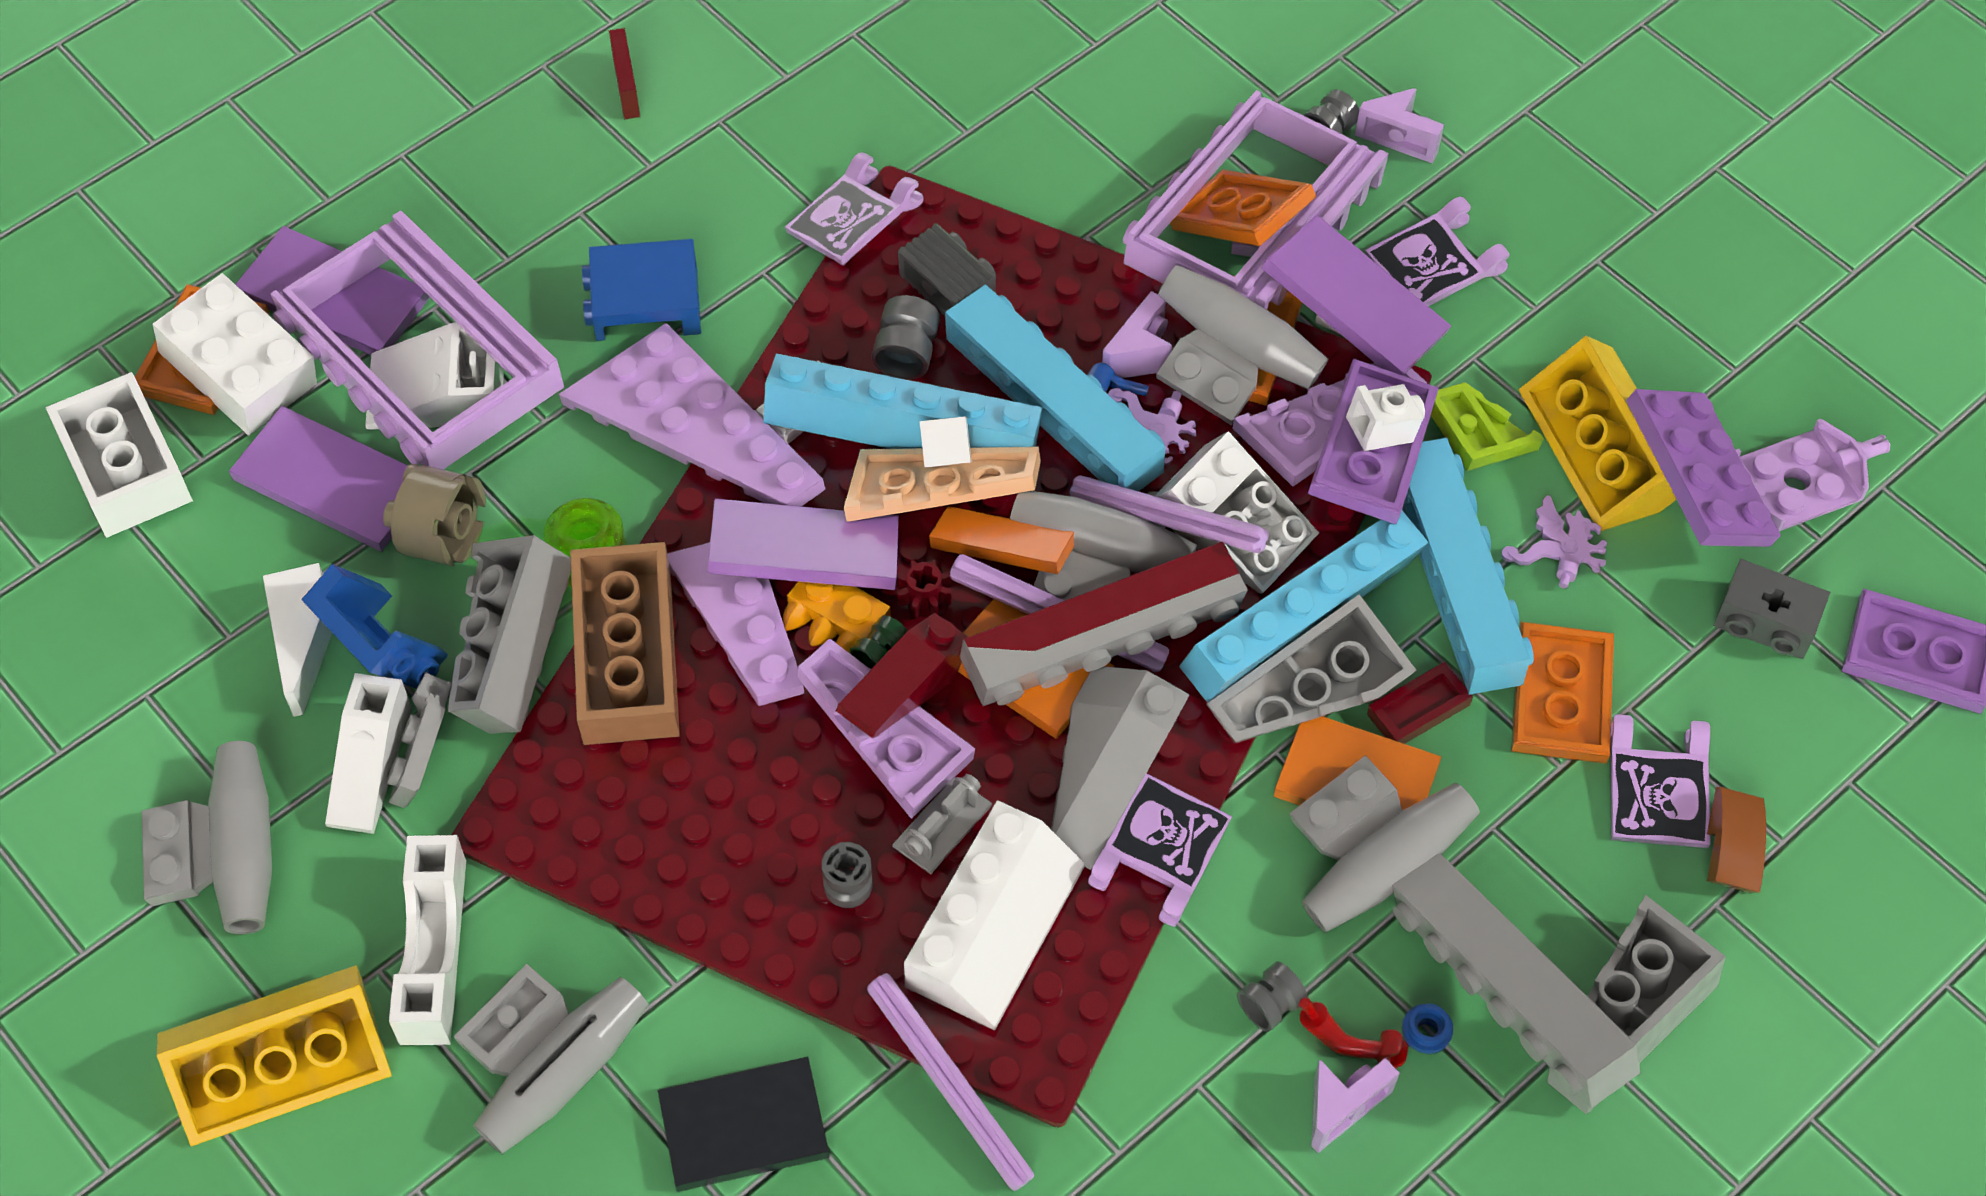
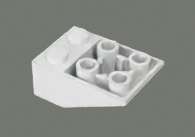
[365,322,504,430]
[1155,431,1319,594]

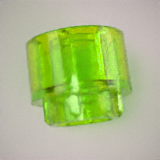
[544,497,627,587]

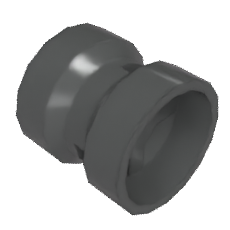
[1304,89,1359,134]
[822,842,873,908]
[1237,961,1308,1032]

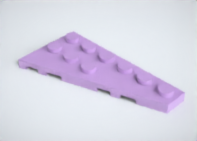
[559,323,826,506]

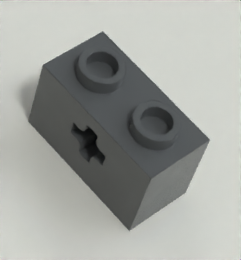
[1714,559,1830,659]

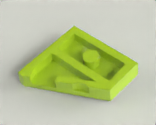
[1431,382,1544,471]

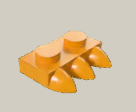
[783,581,891,653]

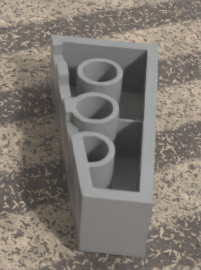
[448,535,571,734]
[1547,895,1726,1115]

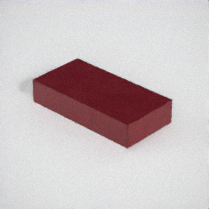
[608,28,640,120]
[1366,662,1473,744]

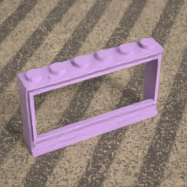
[1123,90,1389,310]
[270,210,564,469]

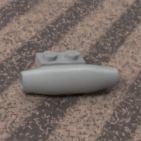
[1156,265,1328,425]
[1010,491,1197,600]
[142,741,272,935]
[1290,755,1480,933]
[454,964,648,1154]

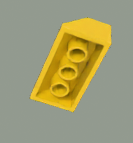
[1519,336,1677,531]
[156,965,392,1146]

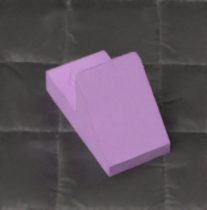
[1355,88,1444,163]
[1102,291,1172,378]
[1311,1058,1399,1153]

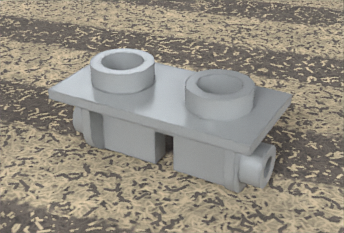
[893,774,992,874]

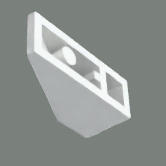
[263,563,332,717]

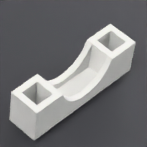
[389,835,466,1045]

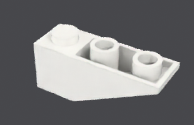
[325,673,412,834]

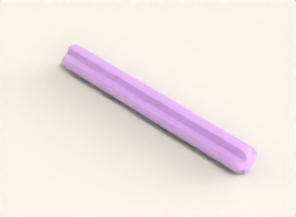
[1070,475,1269,553]
[950,554,1169,672]
[867,973,1034,1191]

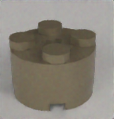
[383,464,486,566]

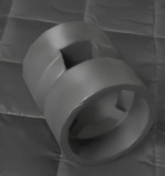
[872,295,940,380]

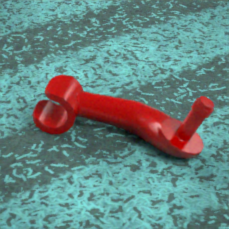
[1299,998,1409,1068]

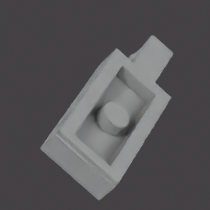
[386,673,452,808]

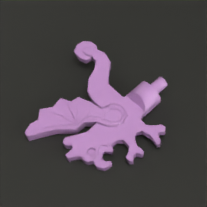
[1108,388,1196,466]
[1502,495,1607,589]

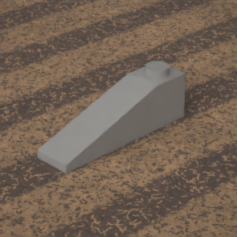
[1207,594,1417,743]
[1051,666,1189,870]

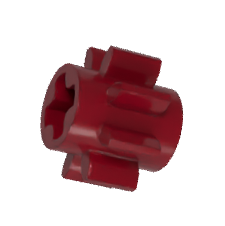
[897,560,952,619]

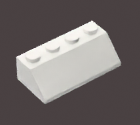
[904,800,1085,1030]

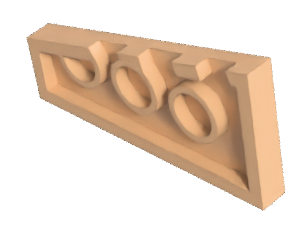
[844,447,1041,522]

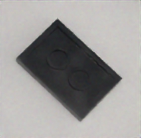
[657,1057,830,1192]

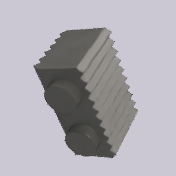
[898,224,996,315]

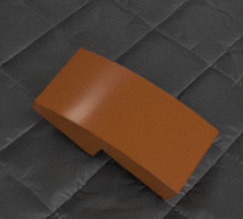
[1707,787,1766,893]

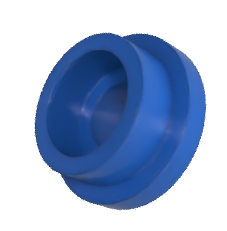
[1402,1004,1453,1054]

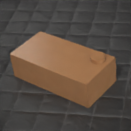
[570,542,680,745]

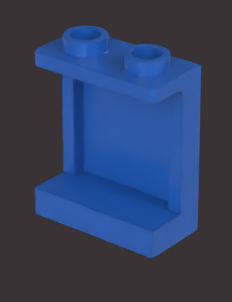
[582,239,701,341]
[301,564,448,689]

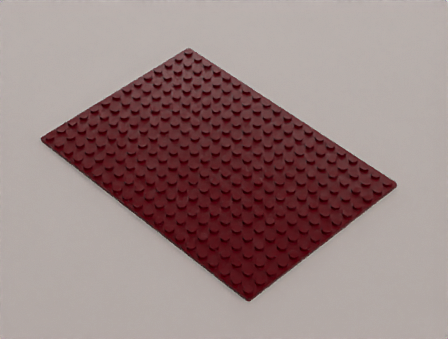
[451,166,1432,1128]

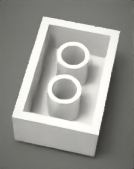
[153,273,317,436]
[45,372,193,538]

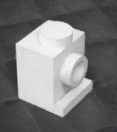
[1346,384,1425,451]

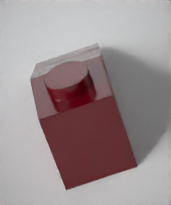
[836,613,968,739]

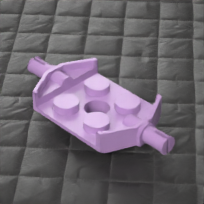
[1736,419,1890,531]

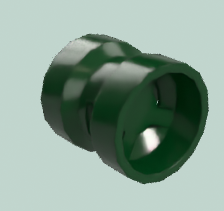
[850,615,908,669]

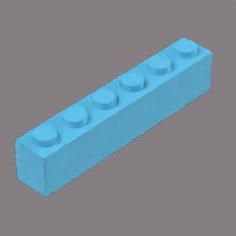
[945,284,1166,491]
[763,354,1042,449]
[1402,438,1534,695]
[1179,511,1429,703]

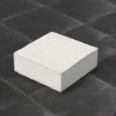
[919,416,972,467]

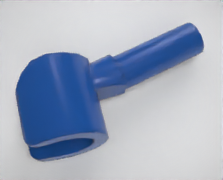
[1088,362,1149,396]

